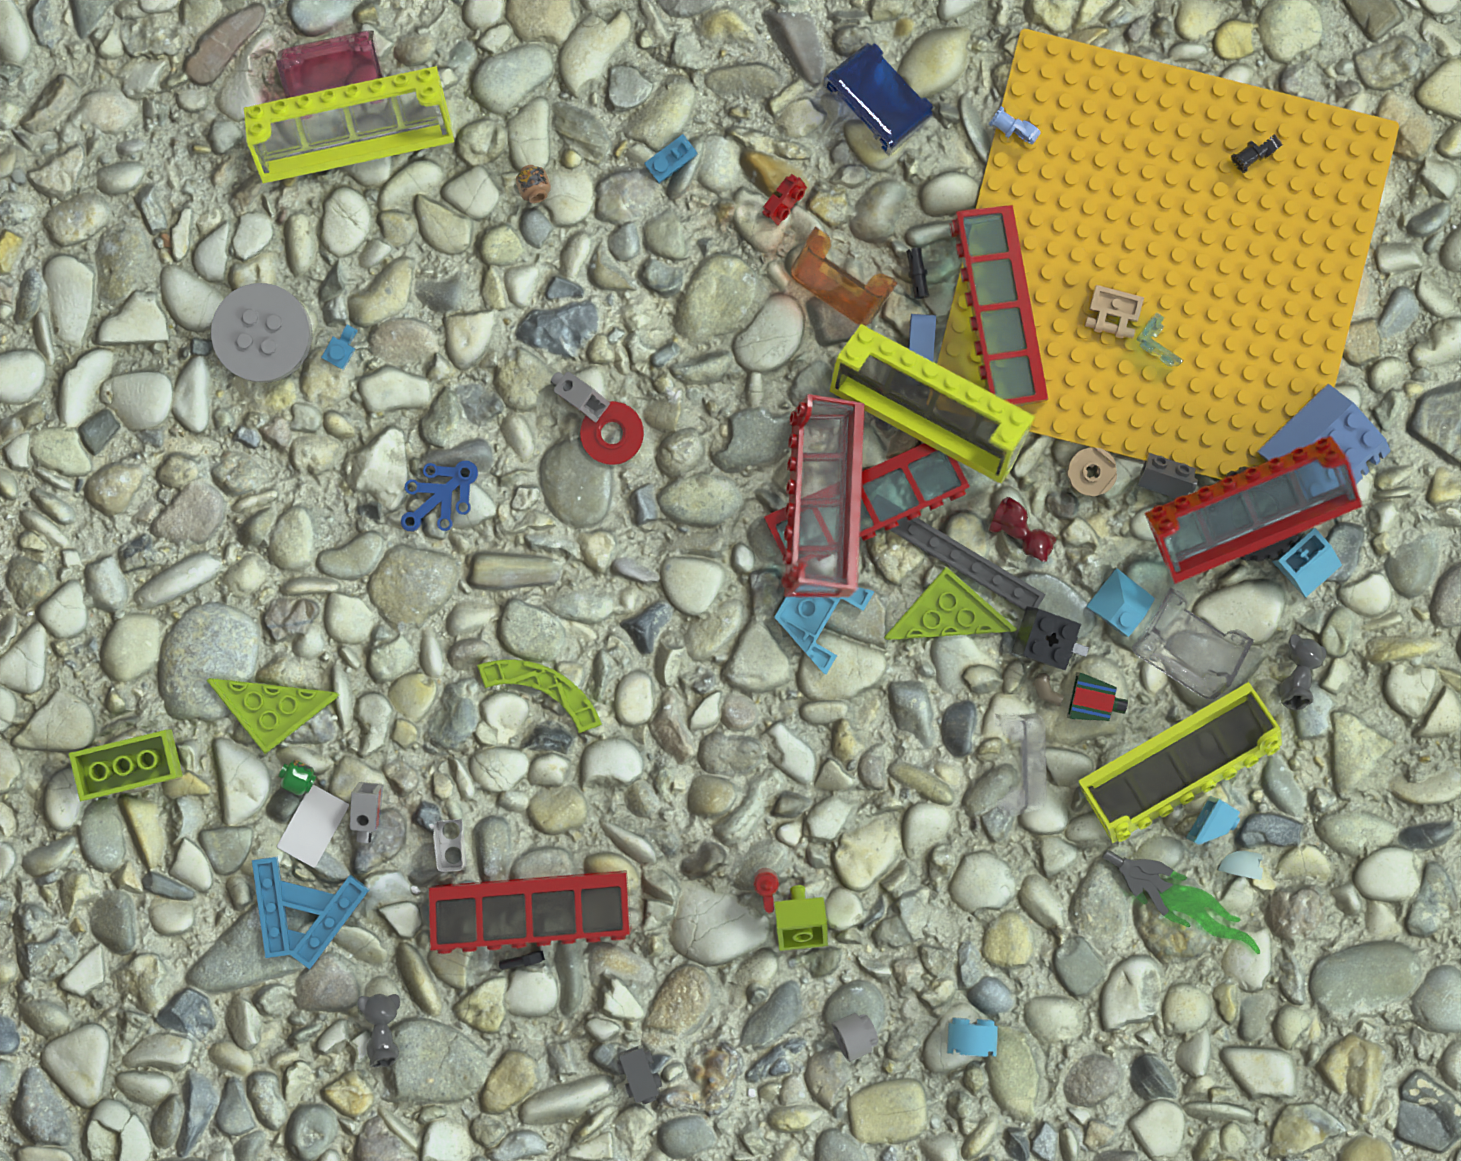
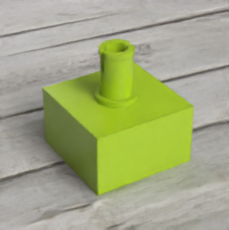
[774,885,828,951]

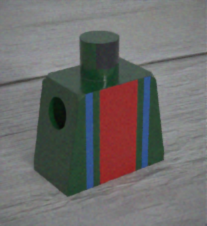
[1067,672,1128,721]

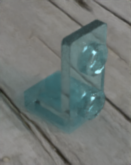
[1136,312,1183,367]

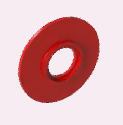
[580,401,644,465]

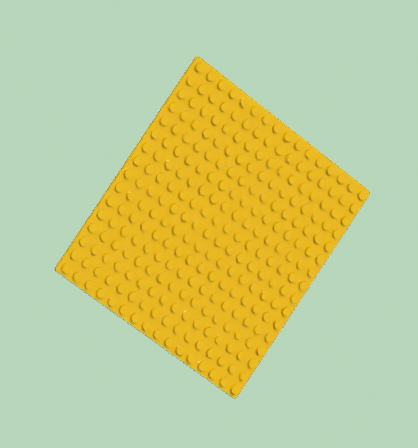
[927,29,1399,480]

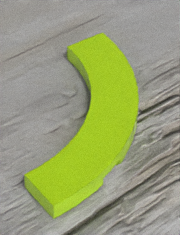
[477,659,603,733]

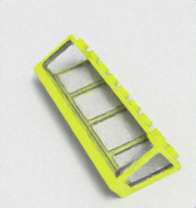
[244,66,455,183]

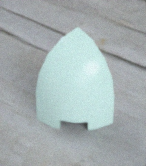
[1218,851,1263,880]

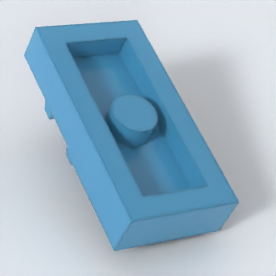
[644,134,698,184]

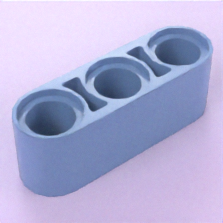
[906,314,936,386]

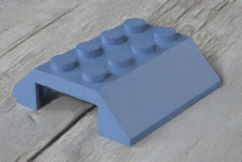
[1257,384,1391,500]

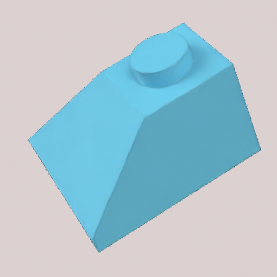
[1086,568,1155,637]
[1186,796,1240,845]

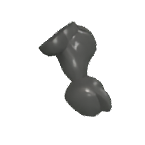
[1280,634,1326,711]
[357,994,400,1068]

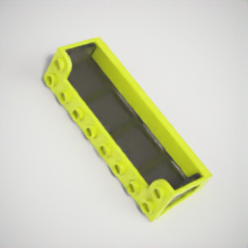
[1078,682,1282,843]

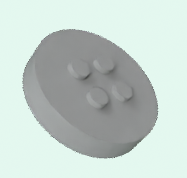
[211,283,313,383]

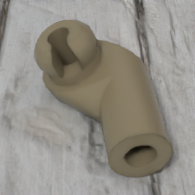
[1034,673,1064,706]

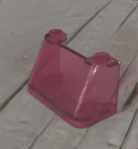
[276,30,384,119]

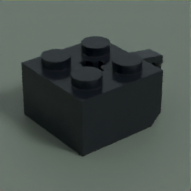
[1011,606,1089,670]

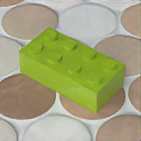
[69,729,183,801]

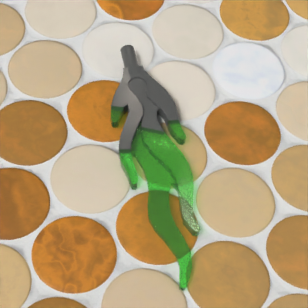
[1102,849,1260,954]

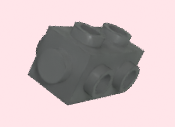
[1138,453,1198,498]
[617,1044,663,1104]

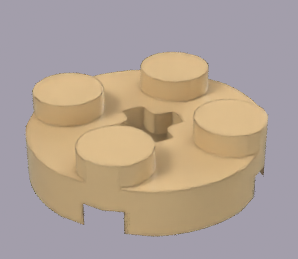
[1067,448,1117,497]

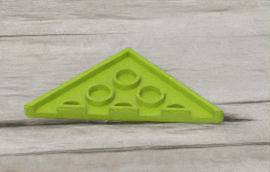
[884,567,1017,640]
[206,678,340,754]

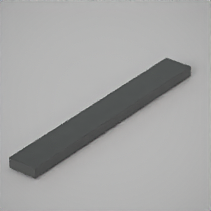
[865,494,1046,611]

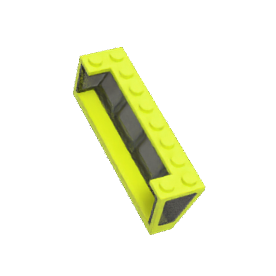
[829,324,1035,484]

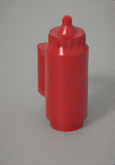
[753,868,779,913]

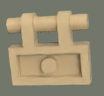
[1085,285,1144,339]

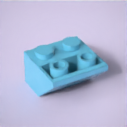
[1272,528,1342,598]

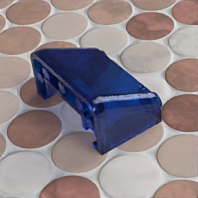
[823,43,933,156]

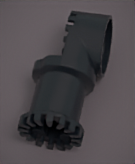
[1231,134,1283,173]

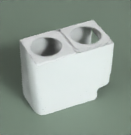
[433,819,467,872]

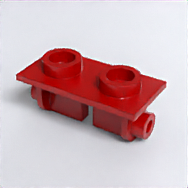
[761,174,807,226]

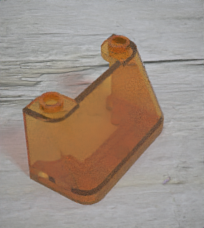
[791,226,897,326]

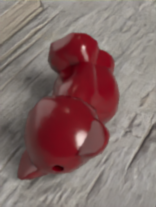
[988,497,1056,562]

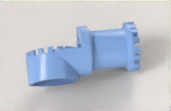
[989,106,1041,145]

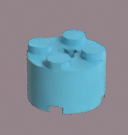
[947,1018,998,1056]

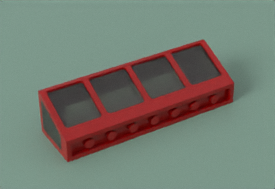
[429,870,632,954]

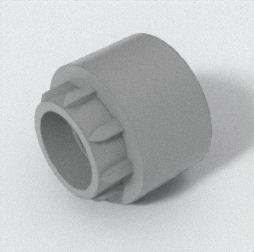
[832,1013,878,1062]

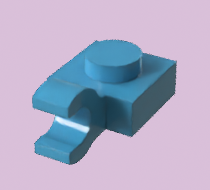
[321,325,358,370]

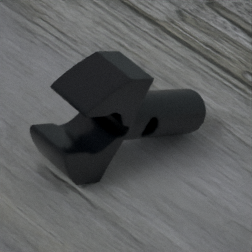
[499,950,545,970]

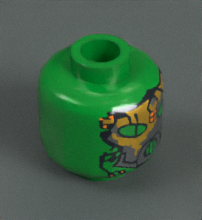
[278,759,317,796]

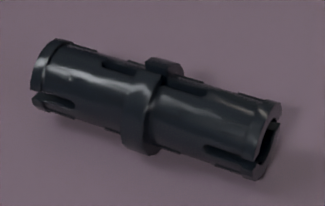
[906,248,930,299]

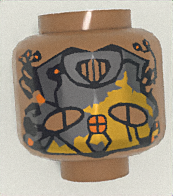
[516,165,551,203]

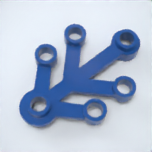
[401,461,478,532]

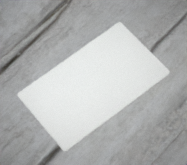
[277,785,349,868]

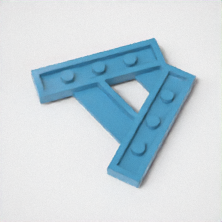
[252,856,370,969]

